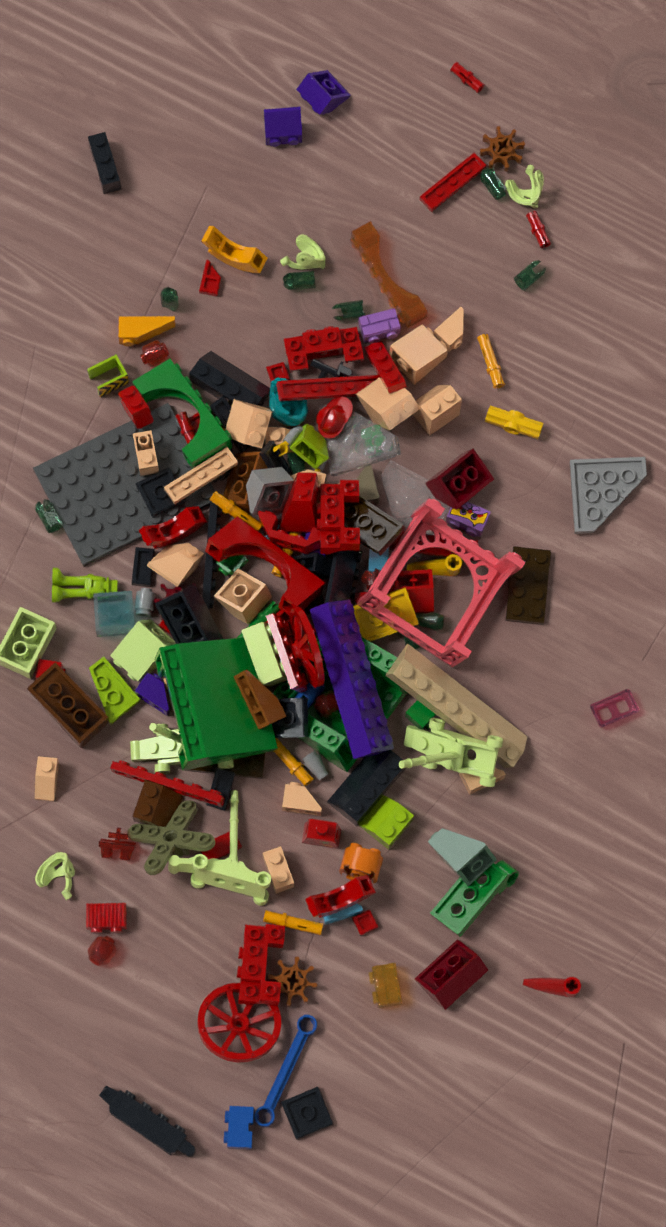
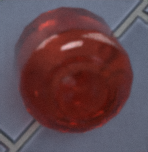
[140,340,169,368]
[314,690,340,719]
[87,936,117,966]

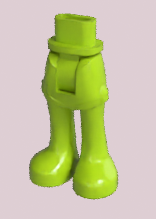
[52,567,118,603]

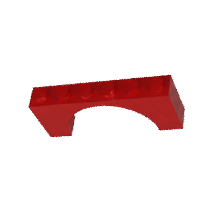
[205,516,325,616]

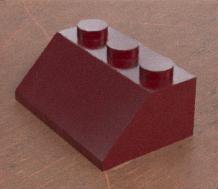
[425,448,494,510]
[414,939,489,1010]

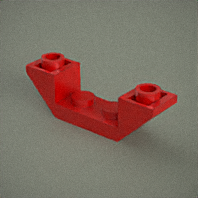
[258,511,320,554]

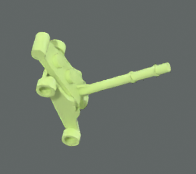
[399,718,503,787]
[130,723,234,774]
[168,790,271,906]

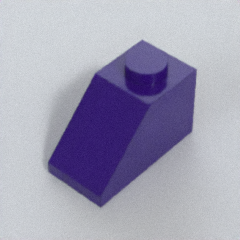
[135,672,169,716]

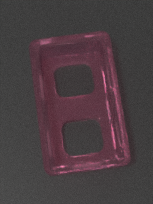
[590,689,639,728]

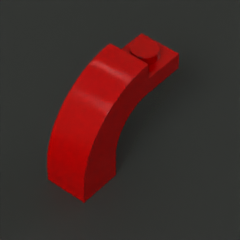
[139,506,207,549]
[305,875,376,918]

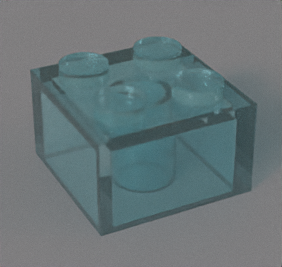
[93,591,135,637]

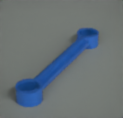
[255,1015,317,1127]

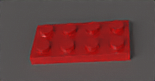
[266,613,308,693]

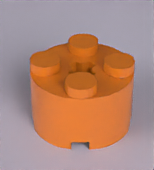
[339,843,383,884]

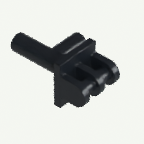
[310,359,352,378]

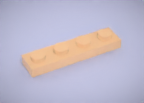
[164,447,238,504]

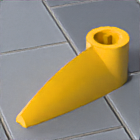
[407,554,462,576]

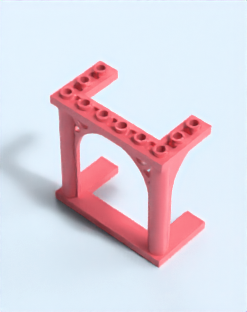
[357,498,525,668]

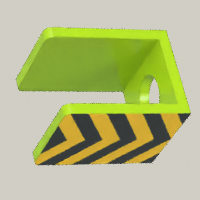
[87,354,129,397]

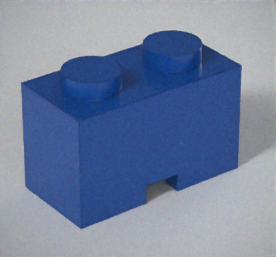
[224,1106,254,1150]

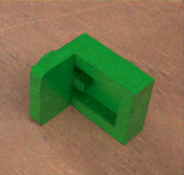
[216,555,249,576]

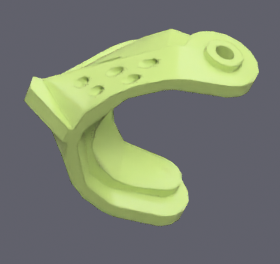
[505,165,544,209]
[280,234,325,270]
[35,852,75,900]

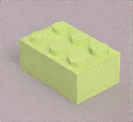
[0,607,57,679]
[241,622,287,687]

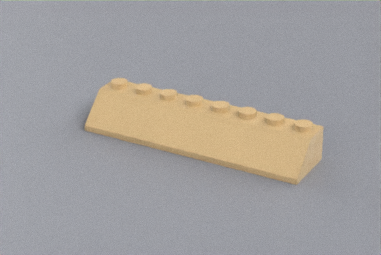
[386,644,527,768]

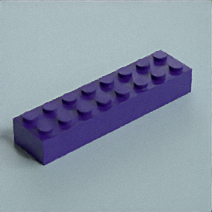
[310,600,394,759]

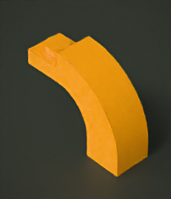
[201,226,268,273]

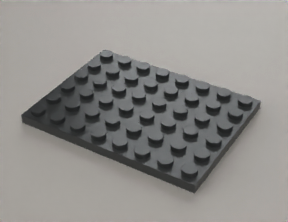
[33,403,215,566]

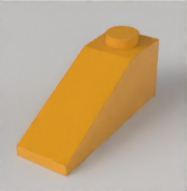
[118,316,176,346]

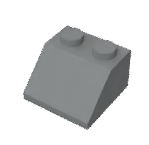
[246,467,294,514]

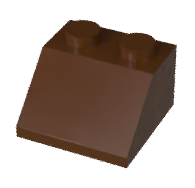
[132,780,183,827]

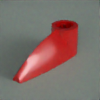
[523,977,581,997]

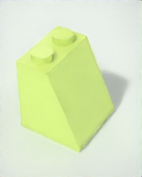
[110,619,176,681]

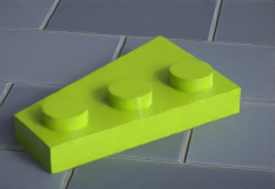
[89,656,140,725]

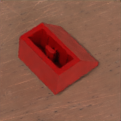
[393,569,434,614]

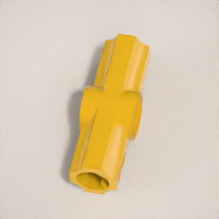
[485,405,544,439]

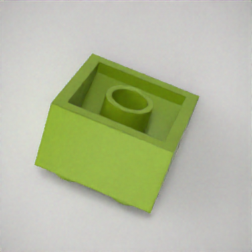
[358,795,414,850]

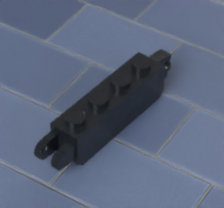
[99,1086,196,1157]

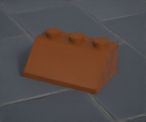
[223,451,268,514]

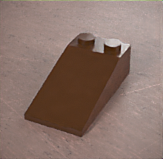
[27,662,109,748]

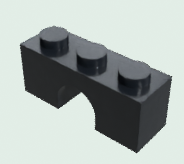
[88,132,121,194]

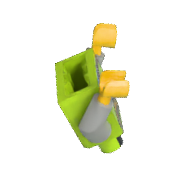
[273,424,329,472]

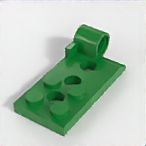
[430,860,519,937]

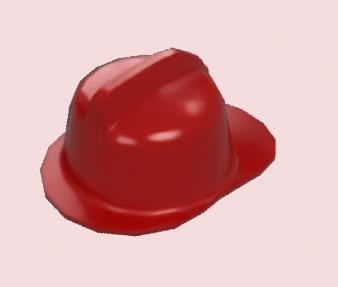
[317,396,353,439]

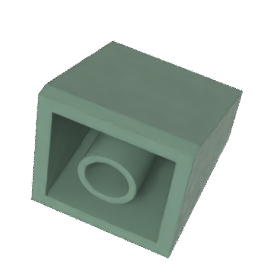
[428,828,497,886]

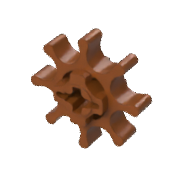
[480,126,525,172]
[268,956,317,1007]

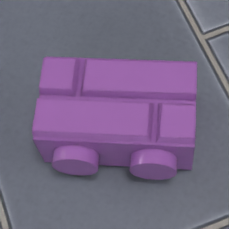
[358,308,401,344]

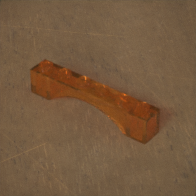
[350,221,428,328]

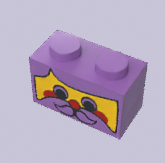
[446,502,491,537]

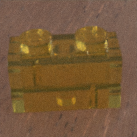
[368,963,402,1008]

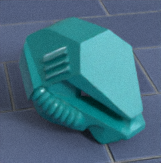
[269,377,308,427]

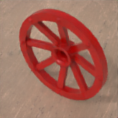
[290,607,325,688]
[197,983,281,1063]

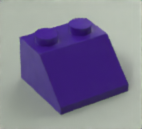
[296,70,351,115]
[264,107,302,147]

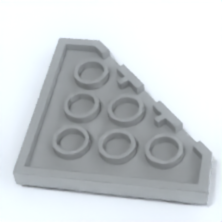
[569,457,647,534]

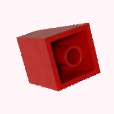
[279,472,320,532]

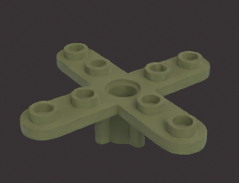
[127,800,215,875]

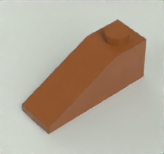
[234,670,286,729]

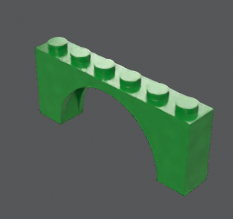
[132,359,232,469]

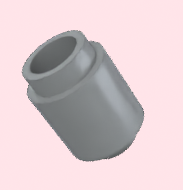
[135,588,156,617]

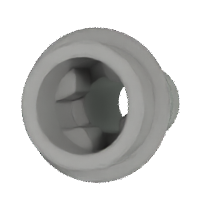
[302,750,328,780]

